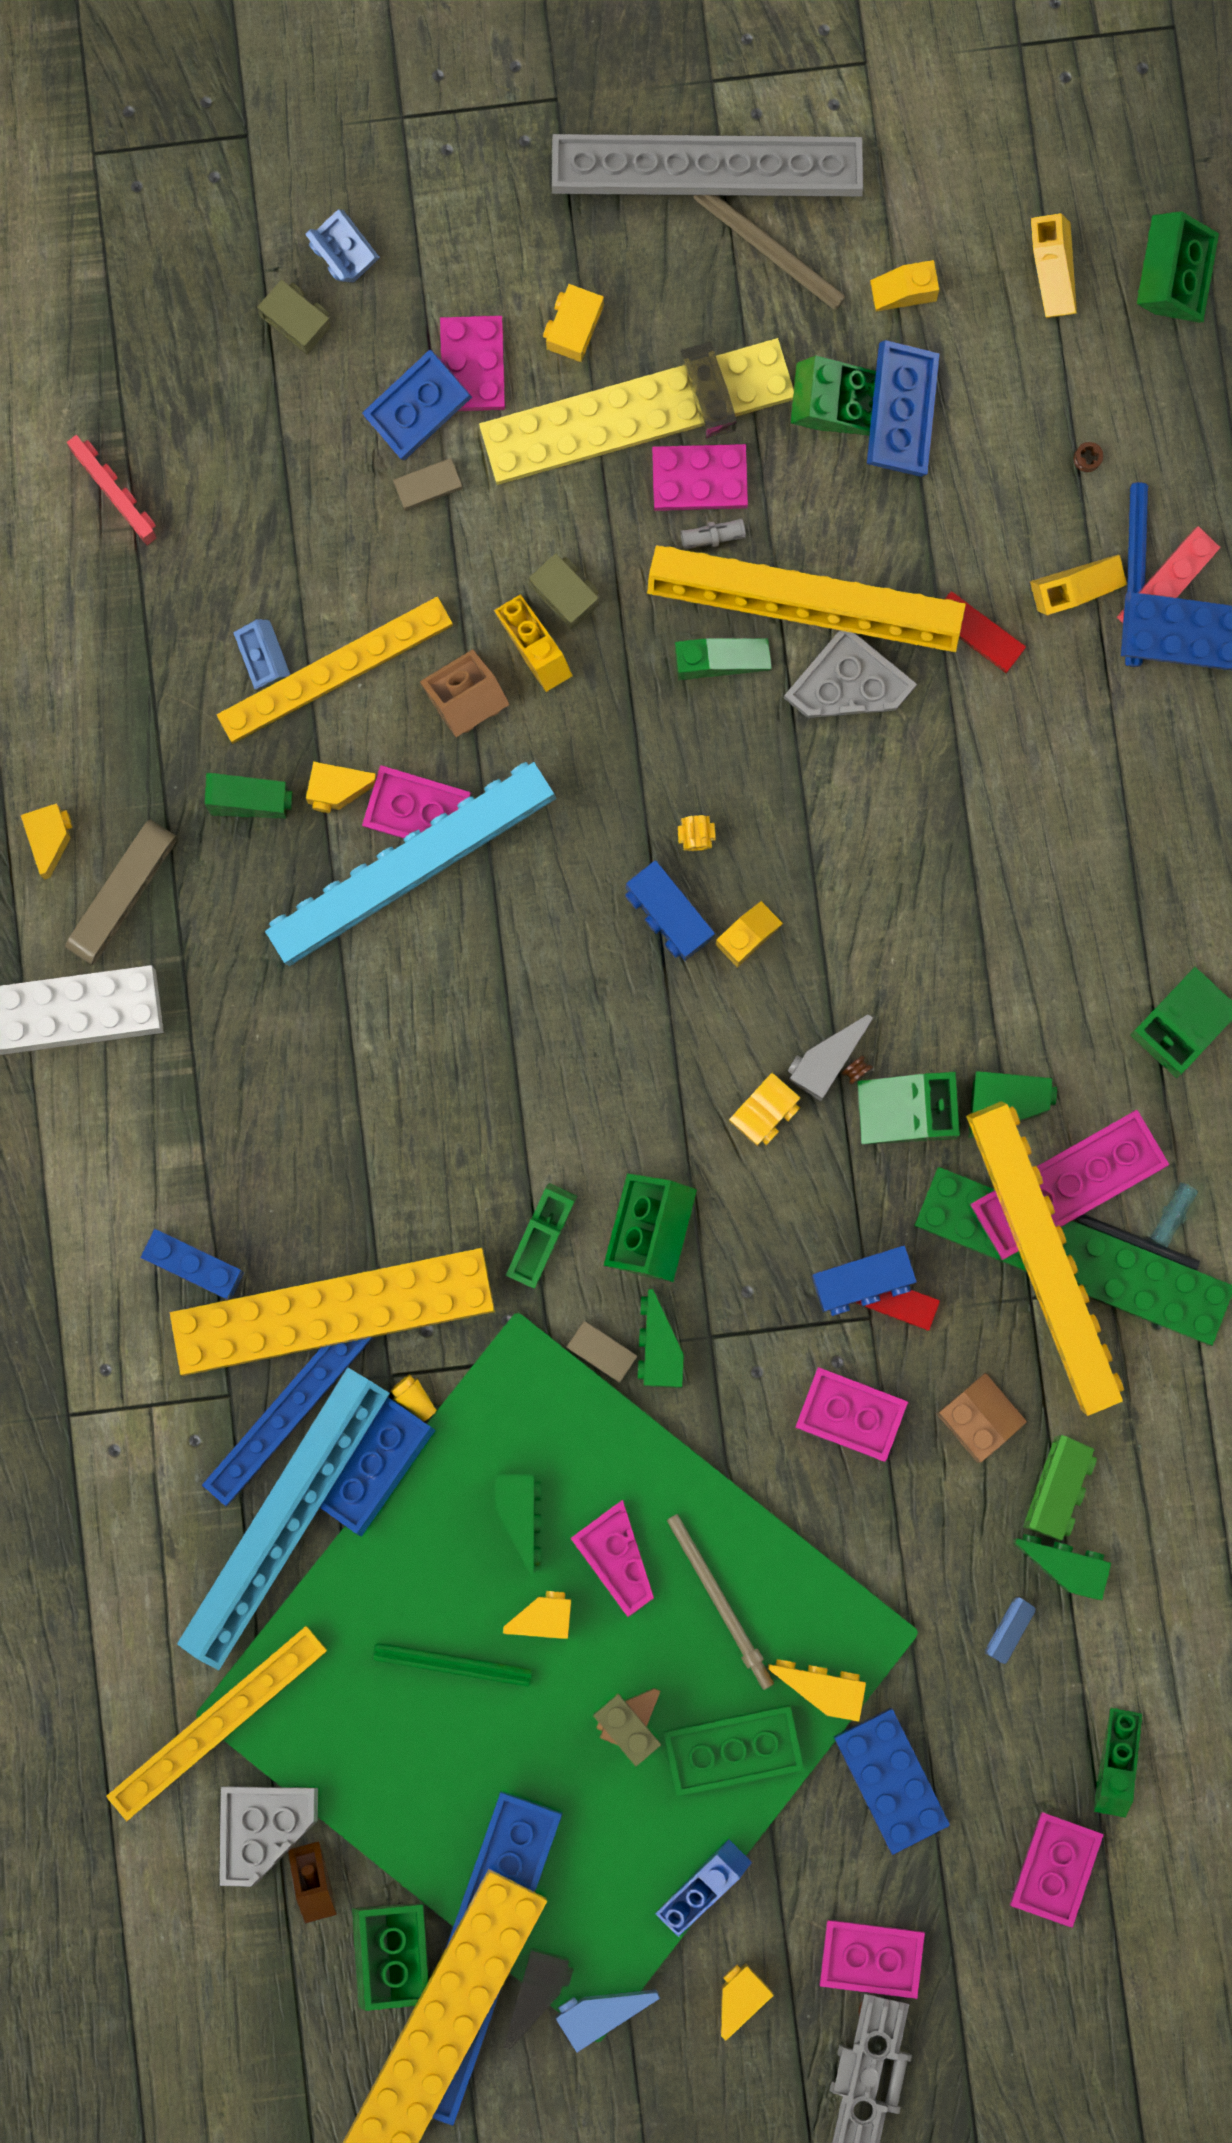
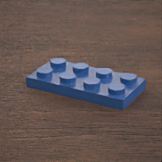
[867,340,940,477]
[1121,592,1232,671]
[320,1397,435,1537]
[834,1707,950,1855]

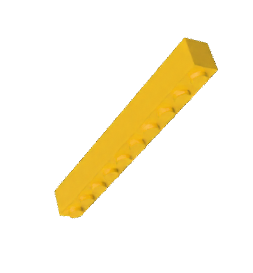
[647,545,965,652]
[966,1101,1124,1416]

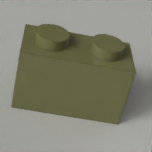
[257,279,331,355]
[528,553,599,630]
[593,1693,661,1766]

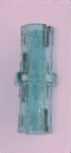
[1149,1182,1198,1247]

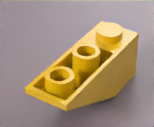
[1031,213,1077,318]
[1030,554,1127,615]
[494,594,572,692]
[768,1659,866,1722]

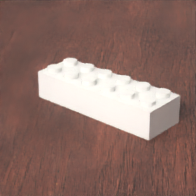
[0,965,164,1055]

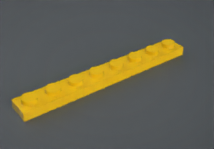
[217,596,453,744]
[106,1626,328,1822]

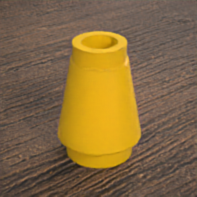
[391,1374,437,1422]

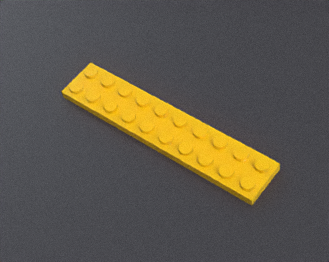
[169,1248,495,1376]
[343,1869,547,2143]

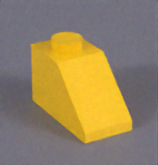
[870,260,939,312]
[306,762,377,813]
[21,803,73,880]
[716,901,783,968]
[503,1591,571,1639]
[721,1963,774,2041]

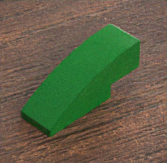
[506,1183,578,1289]

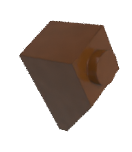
[288,1841,337,1924]

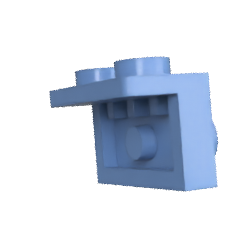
[305,209,380,282]

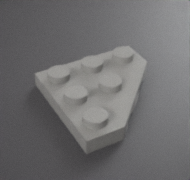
[784,630,917,718]
[220,1786,318,1887]

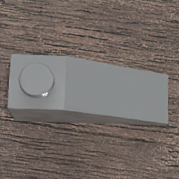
[788,1015,873,1101]

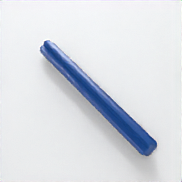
[1125,482,1148,667]

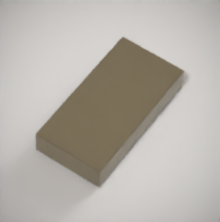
[393,458,463,511]
[566,1321,637,1383]

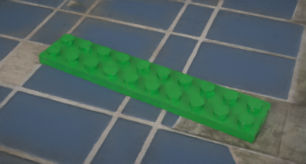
[914,1167,1232,1346]

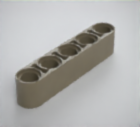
[65,819,177,965]

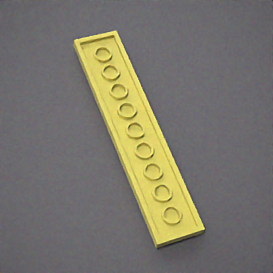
[479,338,794,485]

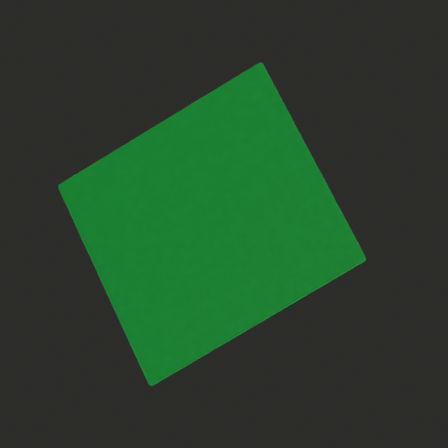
[196,1313,918,2042]

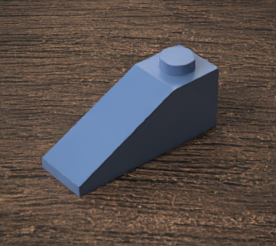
[556,1989,660,2052]

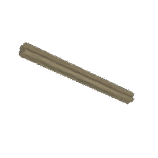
[693,195,845,309]

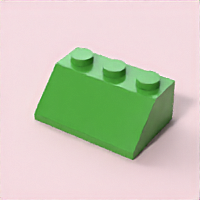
[1023,1435,1097,1541]

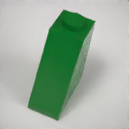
[205,773,293,819]
[968,1071,1057,1138]

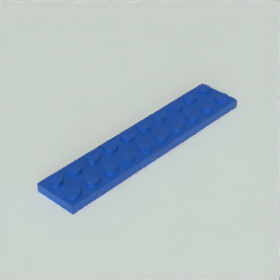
[432,1791,563,2126]

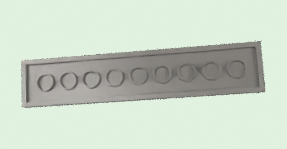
[552,134,863,196]

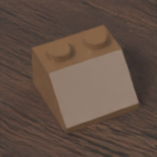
[420,649,510,737]
[937,1373,1027,1463]

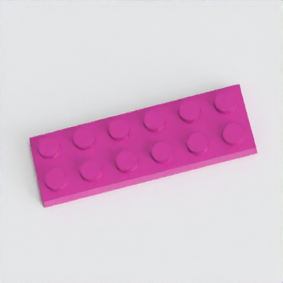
[970,1110,1170,1260]

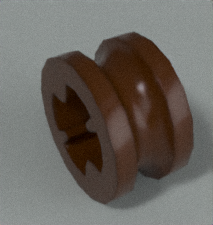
[1073,442,1104,473]
[841,1055,873,1085]

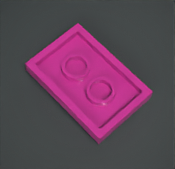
[440,316,505,411]
[652,444,748,511]
[362,765,472,839]
[795,1367,908,1462]
[1010,1812,1104,1928]
[819,1919,925,1999]

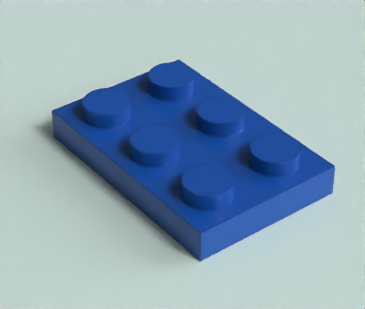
[362,349,472,460]

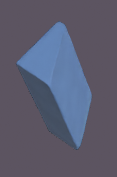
[233,619,290,690]
[985,1597,1036,1664]

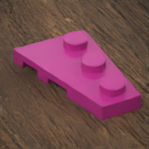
[571,1500,654,1617]

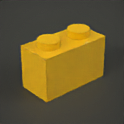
[543,284,604,362]

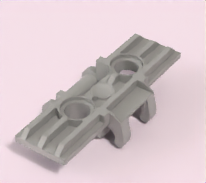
[830,1994,912,2143]

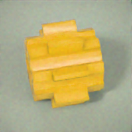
[677,815,716,851]

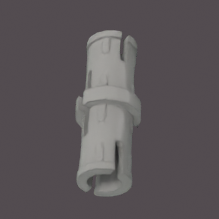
[680,518,746,551]

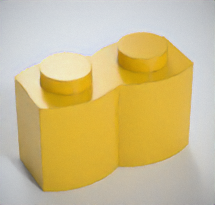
[729,1073,801,1147]

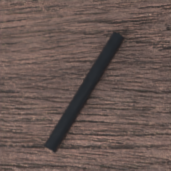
[1077,1214,1200,1271]

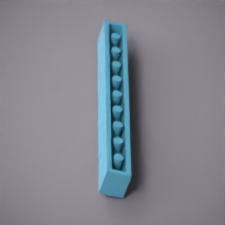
[265,762,557,966]
[177,1367,390,1670]

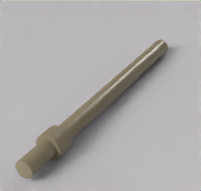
[667,1514,774,1690]

